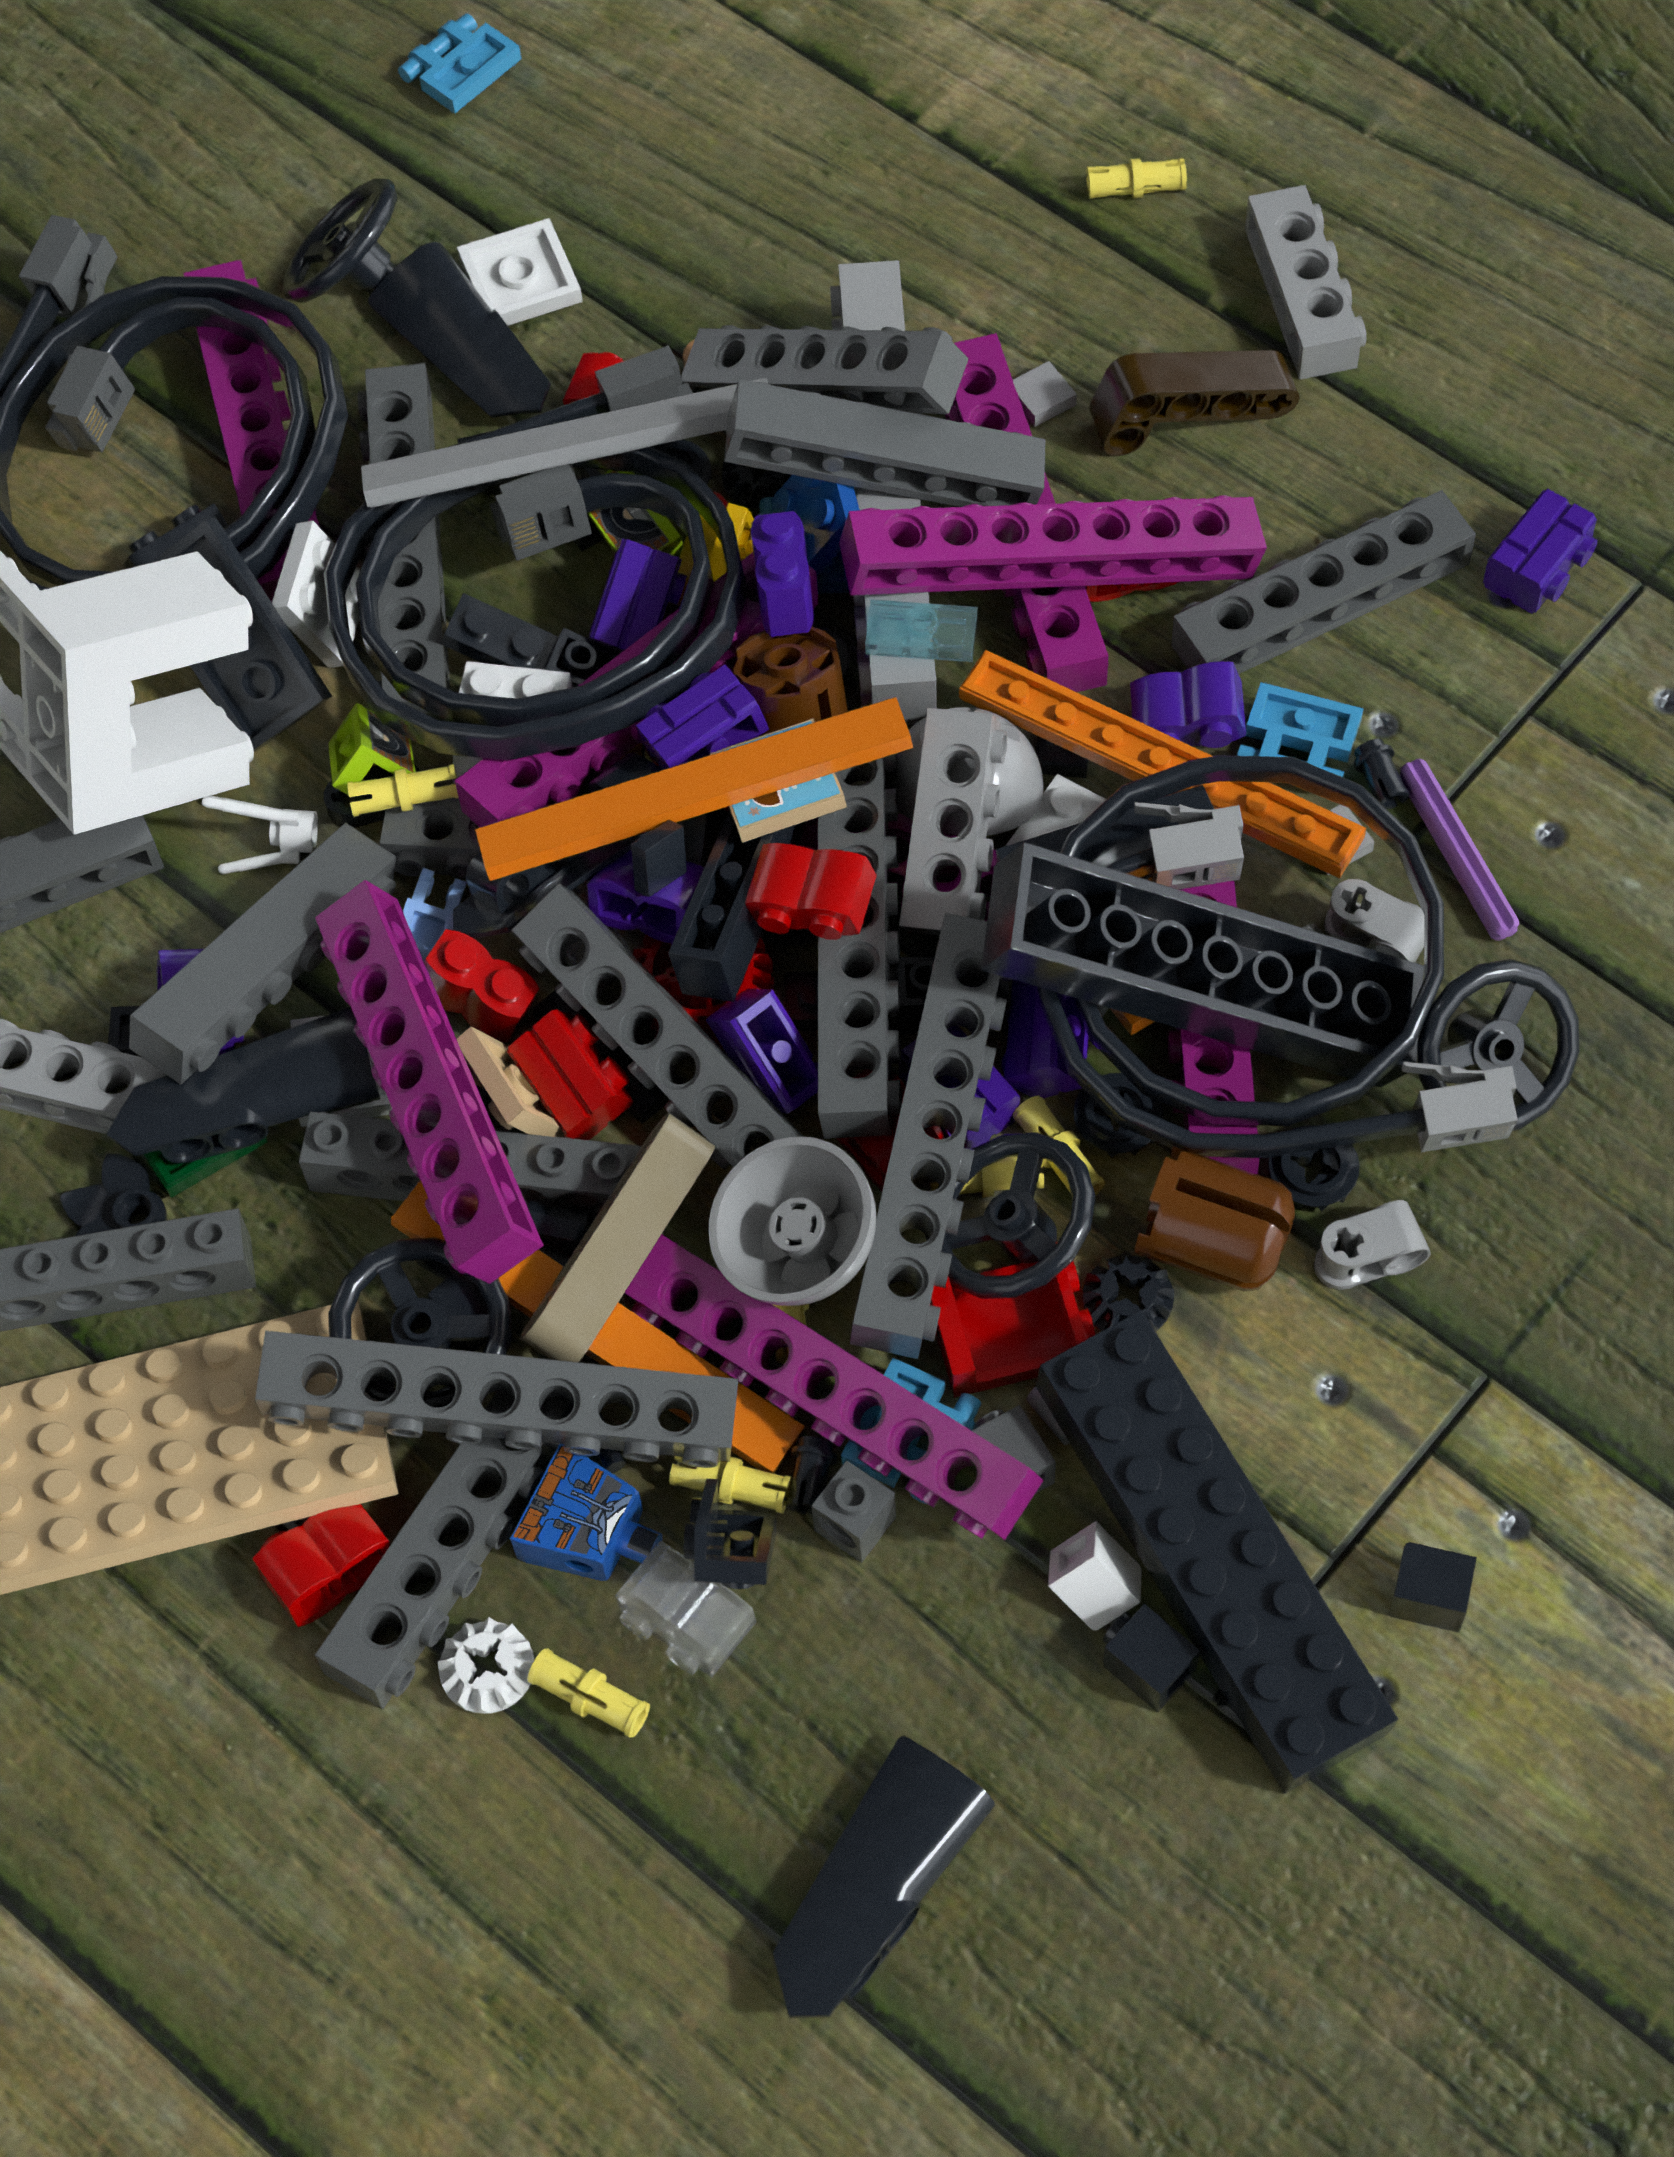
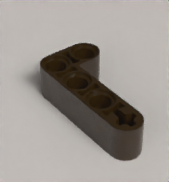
[1089,350,1300,456]

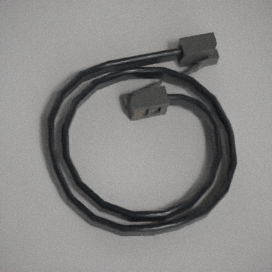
[0,215,348,591]
[323,345,747,761]

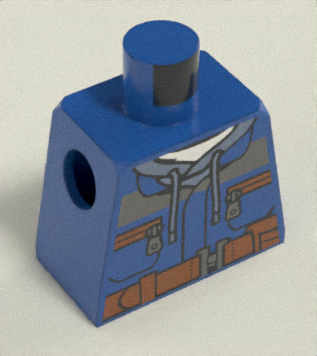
[510,1444,663,1581]

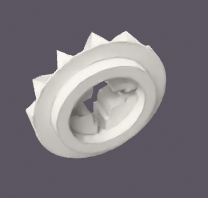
[438,1617,534,1714]

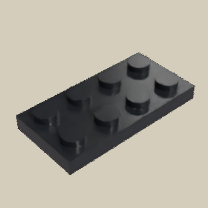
[150,517,332,752]

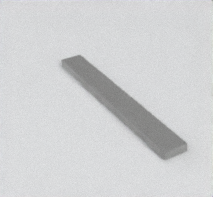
[361,377,768,507]

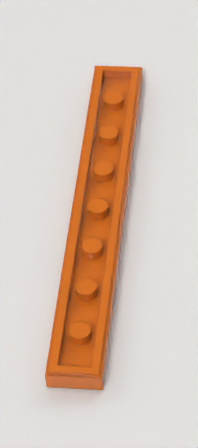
[959,650,1366,879]
[475,697,913,881]
[391,1180,805,1474]

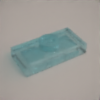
[865,600,978,662]

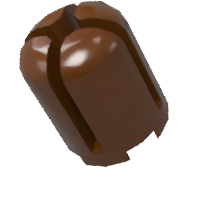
[733,627,848,737]
[1135,1146,1295,1292]

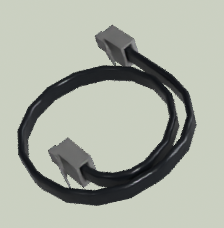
[1037,755,1518,1158]

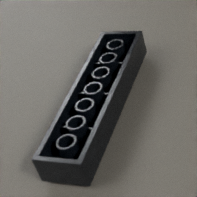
[981,842,1424,1088]
[1035,1310,1399,1794]

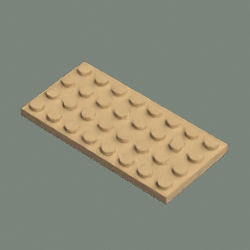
[0,1300,398,1595]

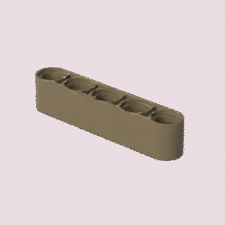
[520,1113,715,1362]

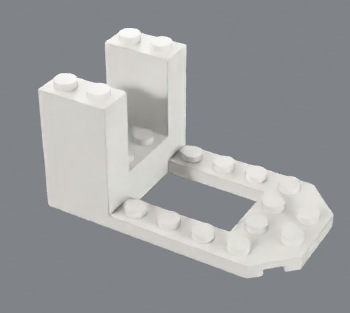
[0,551,254,835]

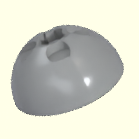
[888,707,1043,835]
[709,1137,876,1306]

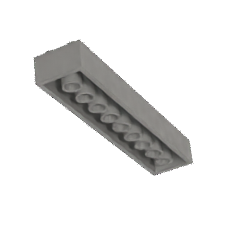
[830,260,937,730]

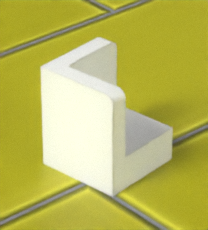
[1048,1521,1141,1630]

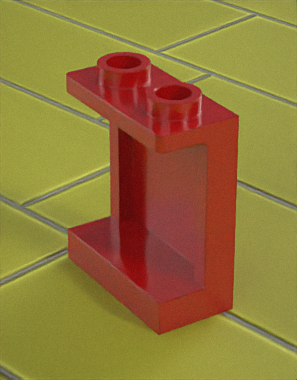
[930,1242,1095,1398]

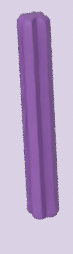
[1399,759,1519,941]

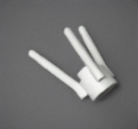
[202,796,318,874]

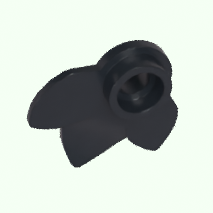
[60,1153,167,1236]

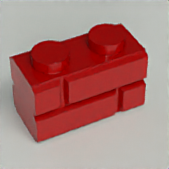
[507,1009,633,1140]

